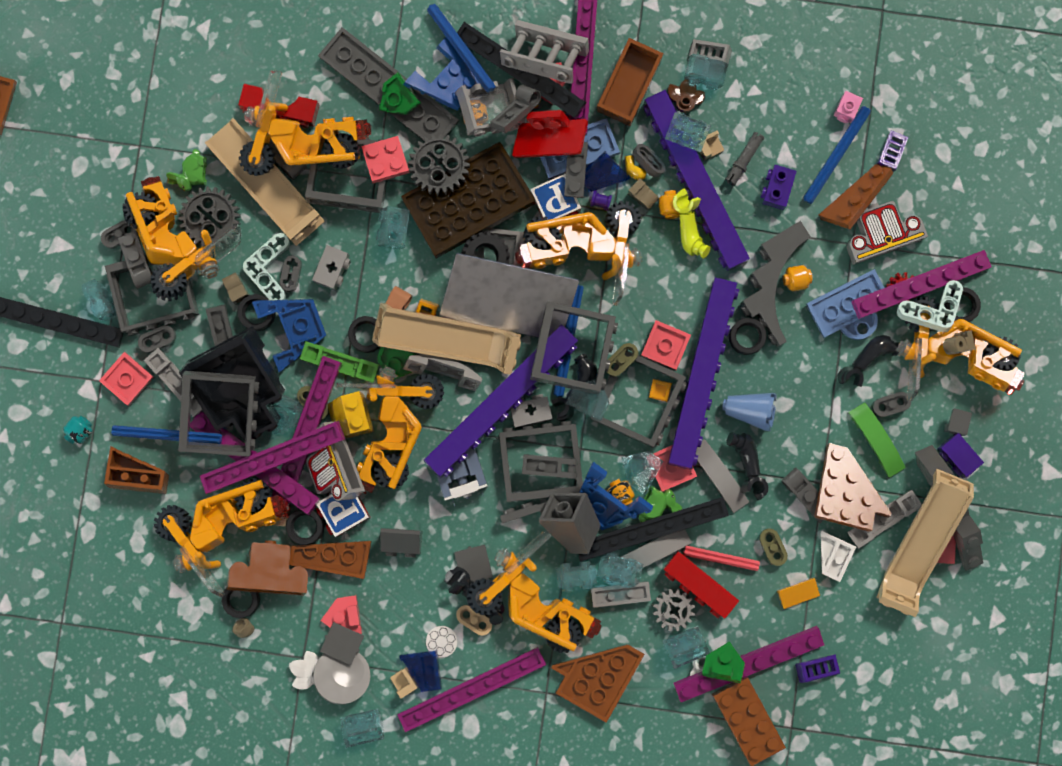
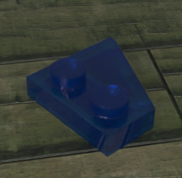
[585,151,630,192]
[399,650,442,692]

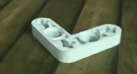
[243,233,290,300]
[897,280,963,332]

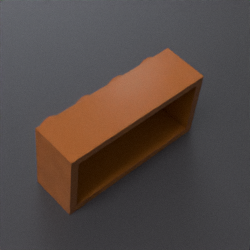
[596,38,664,127]
[712,676,786,766]

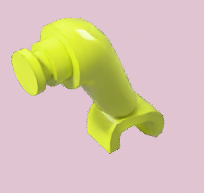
[673,188,710,259]

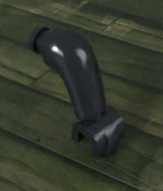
[838,335,901,387]
[551,354,598,421]
[726,432,768,501]
[444,567,504,625]

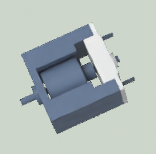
[437,448,488,506]

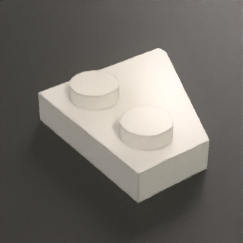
[821,531,856,582]

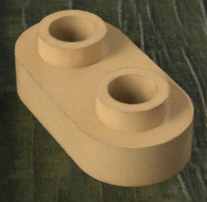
[456,605,492,635]

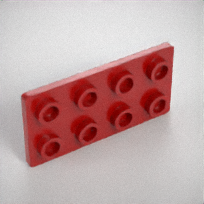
[512,110,588,158]

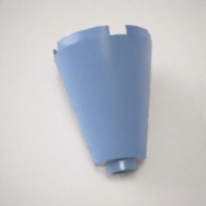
[722,393,777,431]

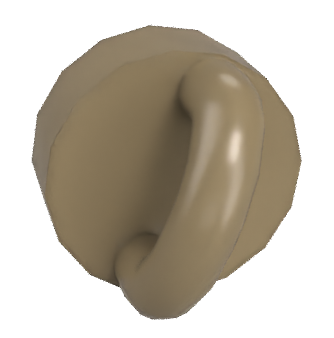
[233,618,255,638]

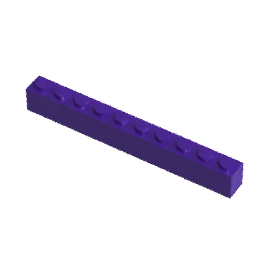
[643,90,750,271]
[668,277,739,470]
[424,324,578,479]

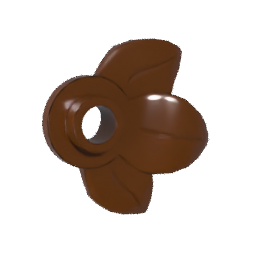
[668,78,705,113]

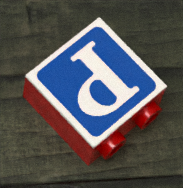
[531,174,581,220]
[316,494,371,537]

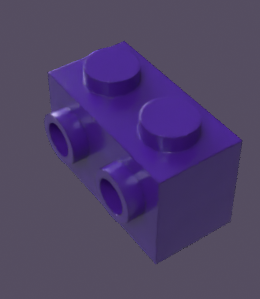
[760,165,797,210]
[937,433,984,478]

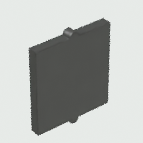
[454,545,493,582]
[320,622,364,665]

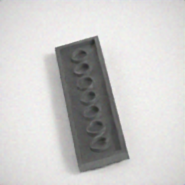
[318,27,459,142]

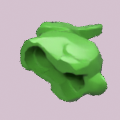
[166,149,207,192]
[639,486,682,522]

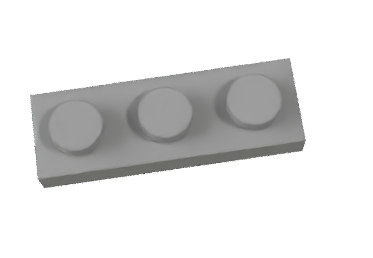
[591,581,651,608]

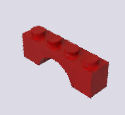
[238,84,320,128]

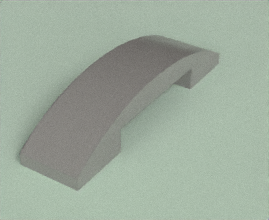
[144,348,202,417]
[403,354,482,391]
[695,439,749,513]
[847,490,922,549]
[614,530,692,577]

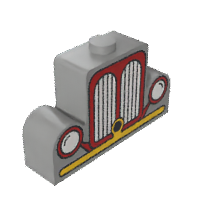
[847,201,928,265]
[306,422,365,501]

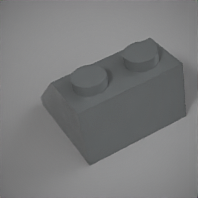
[380,528,423,558]

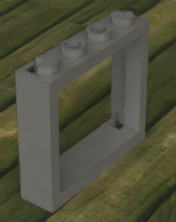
[305,137,388,213]
[105,255,199,336]
[530,301,618,395]
[591,351,687,448]
[178,371,259,456]
[499,421,583,502]

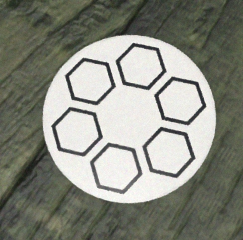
[426,626,457,658]

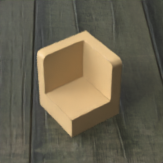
[696,130,724,161]
[390,667,419,699]

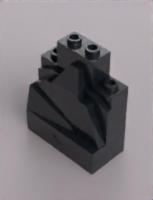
[179,326,285,441]

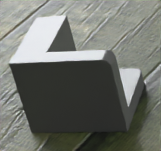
[943,408,972,436]

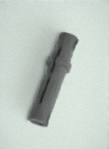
[725,132,764,186]

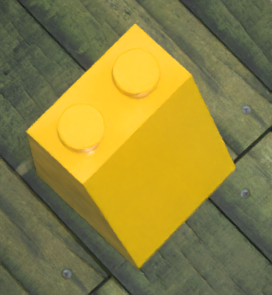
[327,391,374,439]

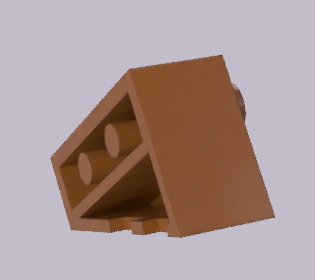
[104,446,169,494]

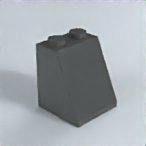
[539,492,601,554]

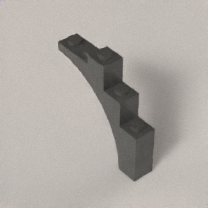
[741,220,811,347]
[915,445,983,571]

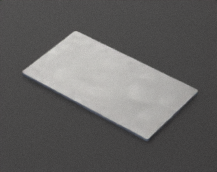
[440,253,579,337]

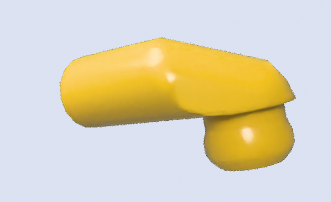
[624,155,646,180]

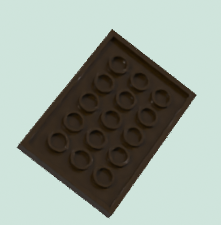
[401,141,536,259]

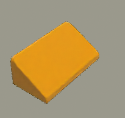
[777,578,820,609]

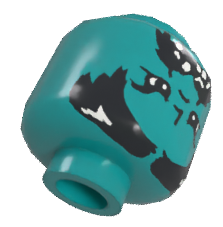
[63,415,93,444]

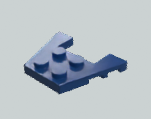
[403,37,480,110]
[252,299,326,372]
[579,462,653,530]

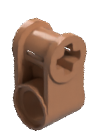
[385,286,413,310]

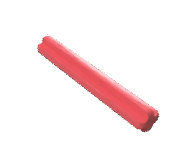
[684,546,760,571]

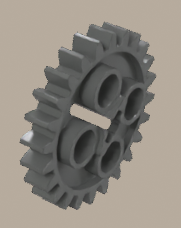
[408,134,470,196]
[178,186,241,247]

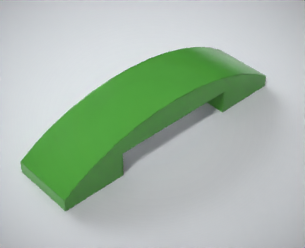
[300,341,379,383]
[848,402,906,478]

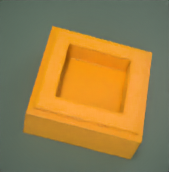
[649,379,672,402]

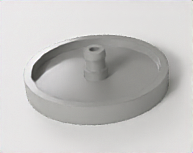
[313,652,370,705]

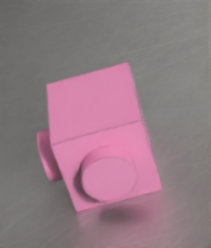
[834,91,863,123]

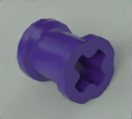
[590,190,613,212]

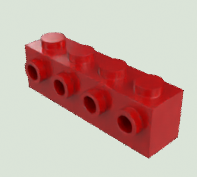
[663,551,739,619]

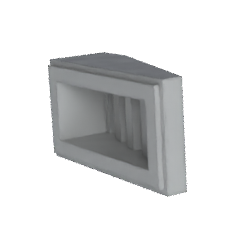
[689,39,732,67]

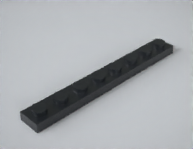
[457,22,586,119]
[0,297,124,348]
[578,497,729,562]

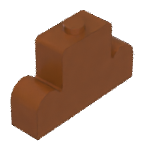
[226,540,308,596]

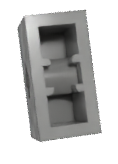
[312,245,351,291]
[511,394,552,429]

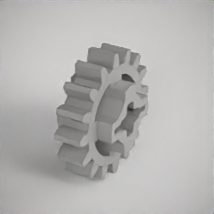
[653,589,695,631]

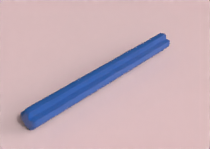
[427,4,496,93]
[803,106,871,204]
[554,285,584,397]
[111,425,222,444]

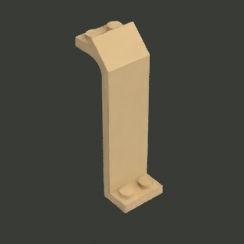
[205,118,325,246]
[372,303,521,375]
[877,469,974,617]

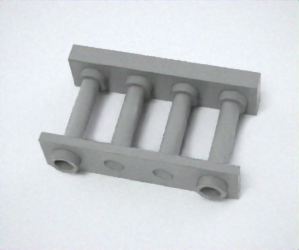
[500,20,589,84]

